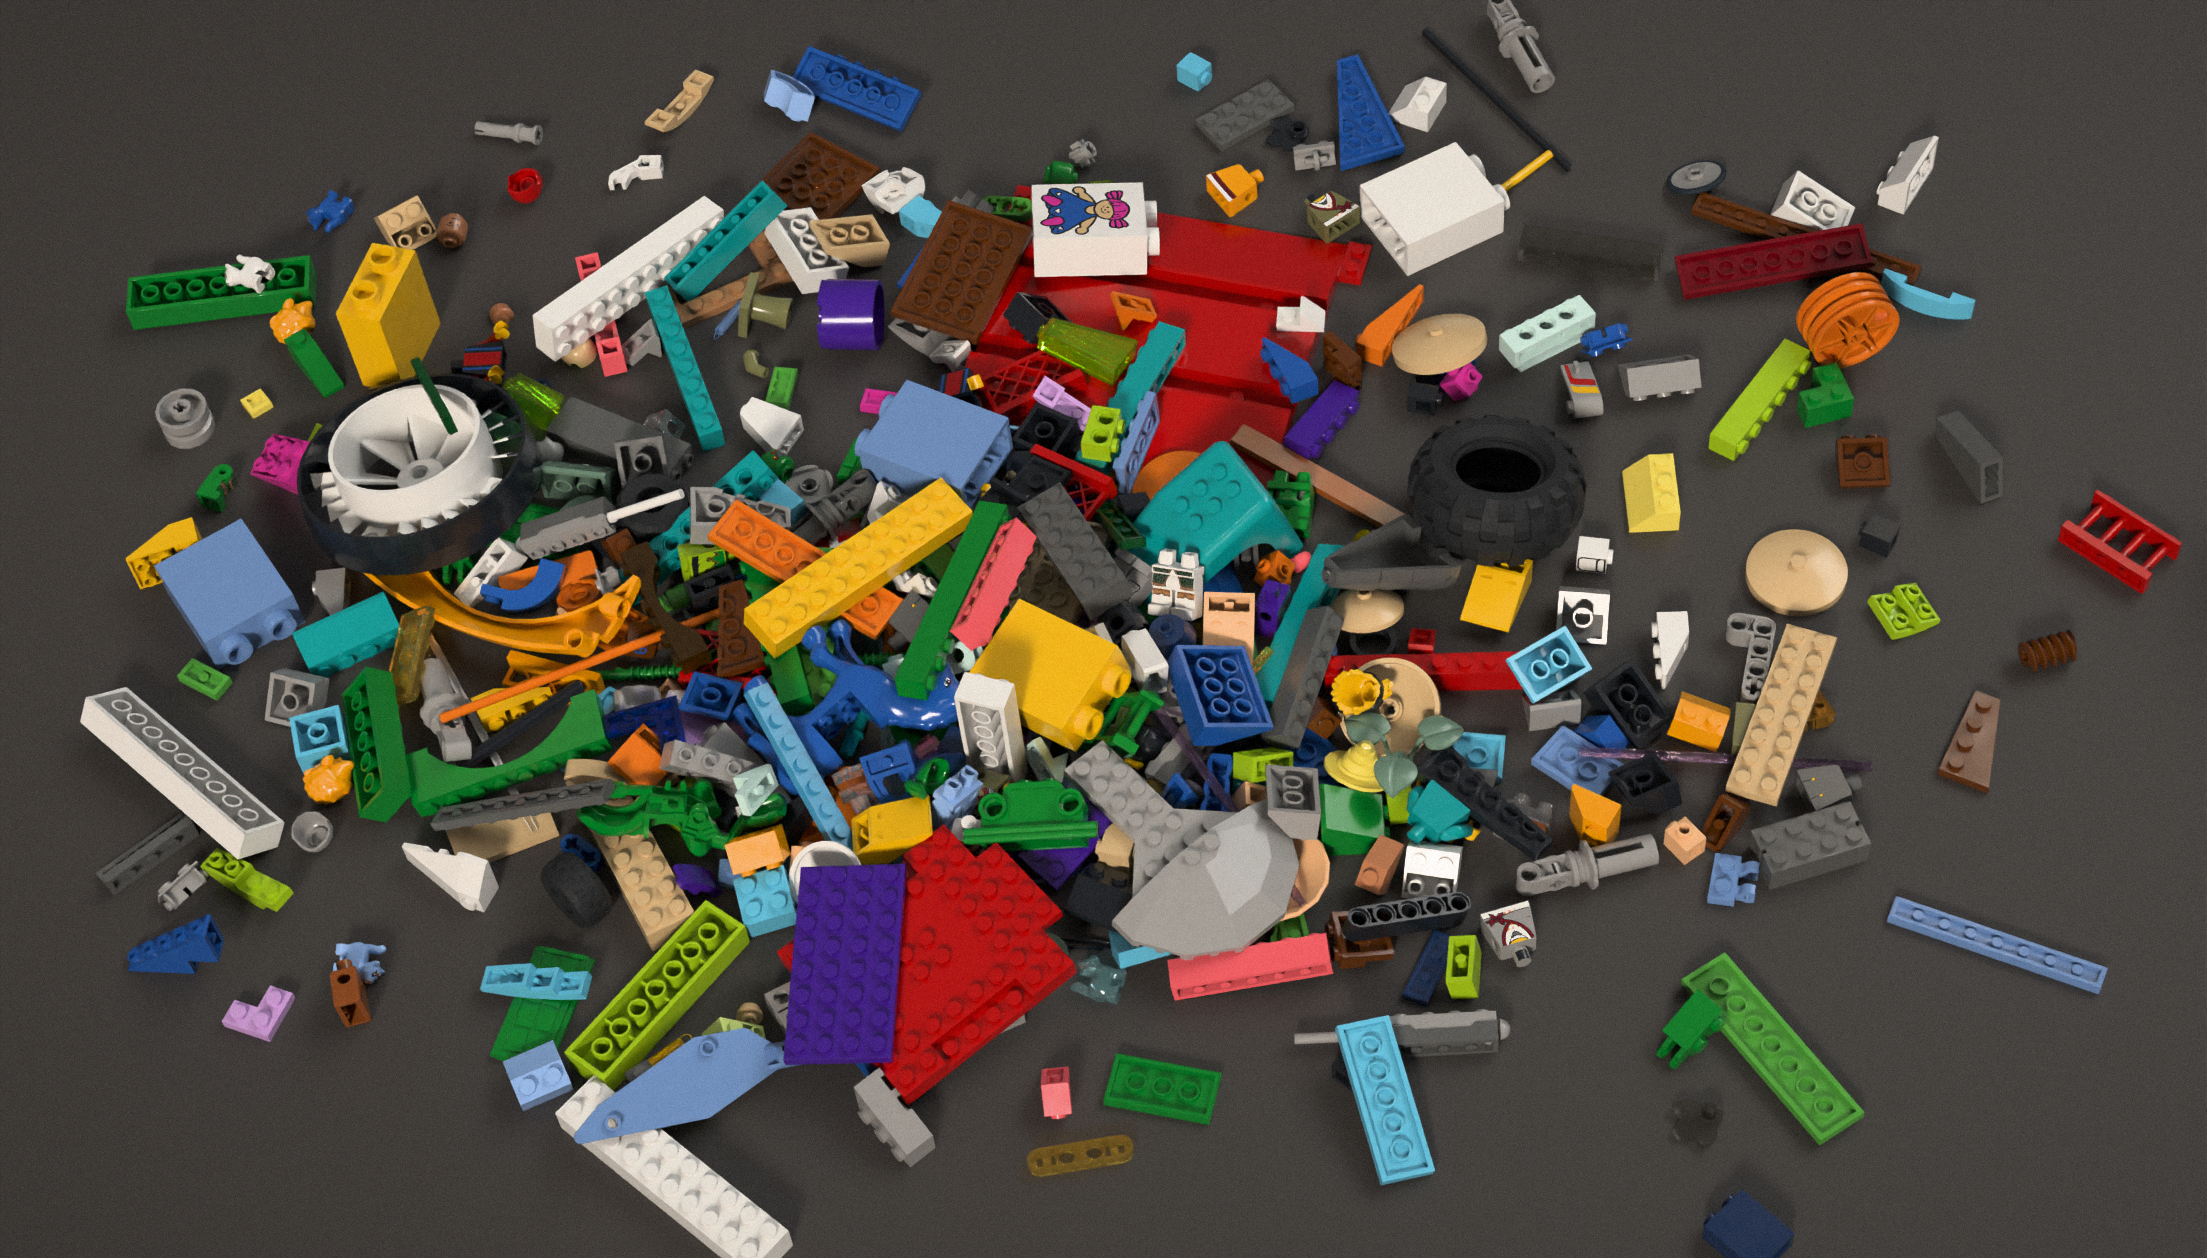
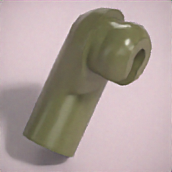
[743,349,769,379]

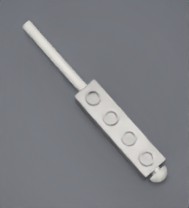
[515,489,685,560]

